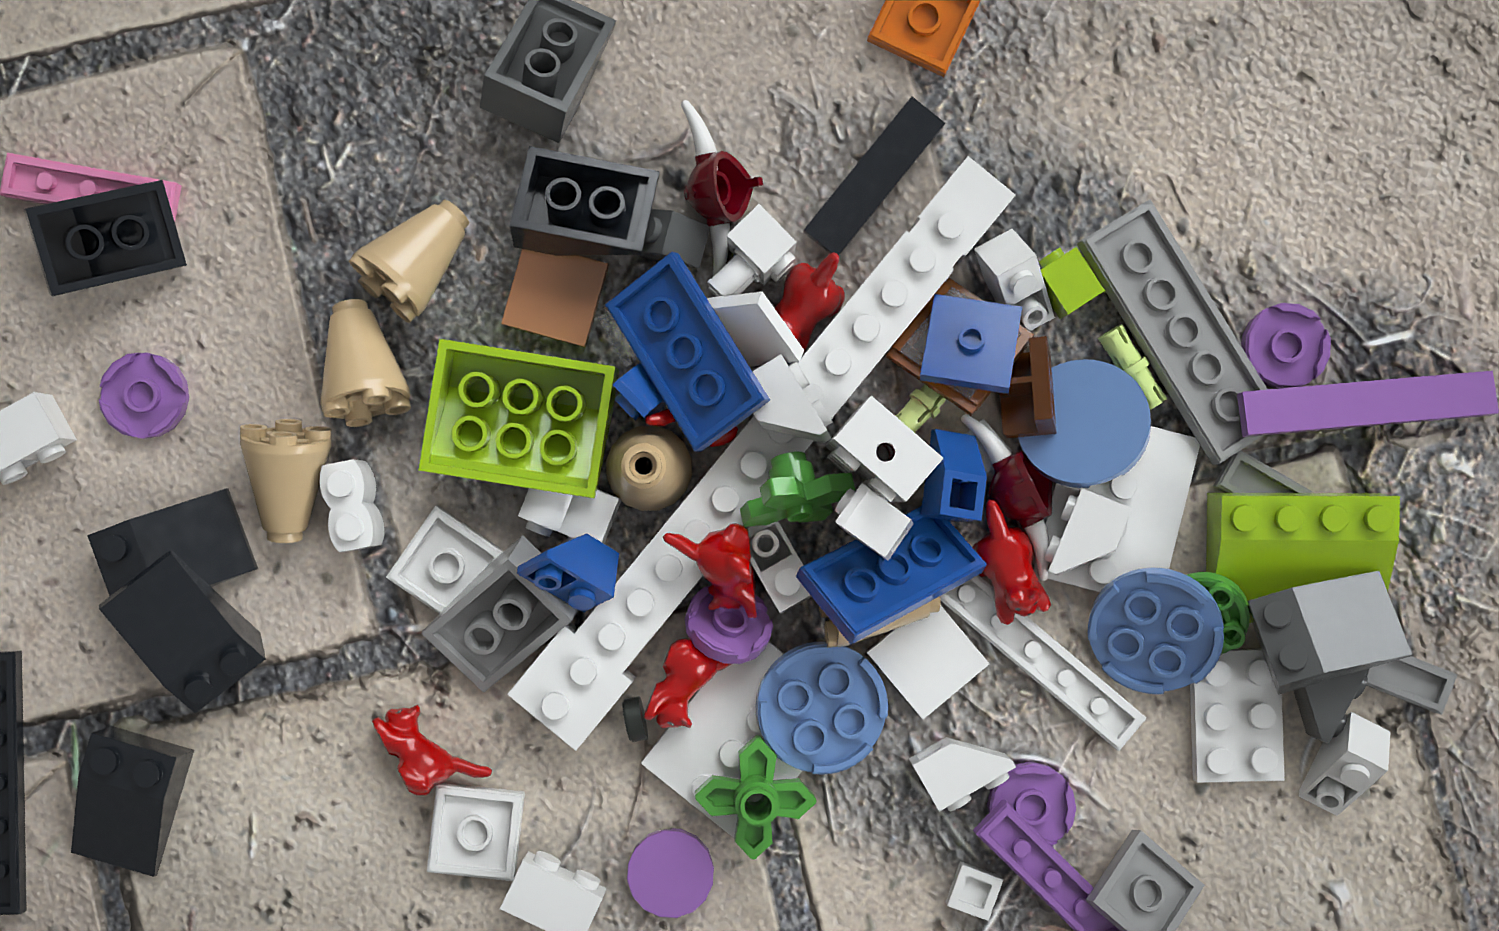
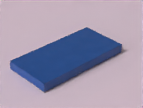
[605,252,770,452]
[796,506,987,645]

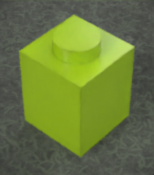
[1038,247,1105,319]

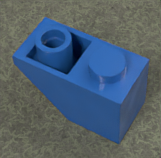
[613,363,666,421]
[921,429,987,522]
[517,534,619,612]

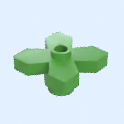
[740,451,856,527]
[695,735,817,860]

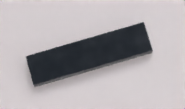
[803,96,945,255]

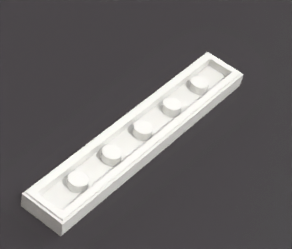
[940,575,1146,751]

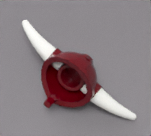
[681,100,763,278]
[961,414,1052,581]

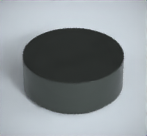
[622,696,648,742]

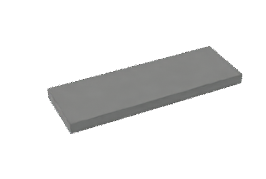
[1077,199,1267,465]

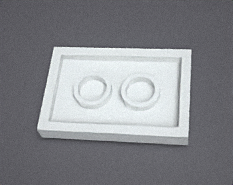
[1190,648,1285,783]

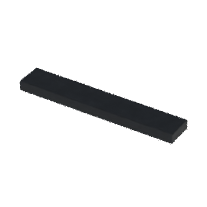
[0,650,27,915]

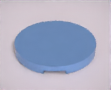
[1018,359,1151,488]
[1088,568,1224,694]
[756,641,888,775]

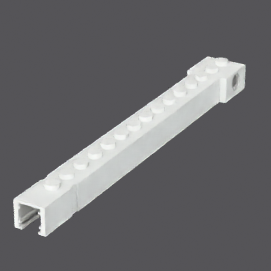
[507,156,1015,751]

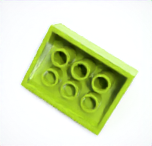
[418,339,619,498]
[1206,493,1400,623]

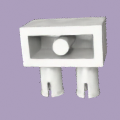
[707,204,797,297]

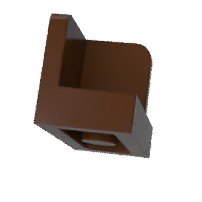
[998,336,1057,438]

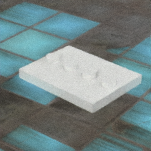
[1032,426,1200,592]
[641,641,802,838]

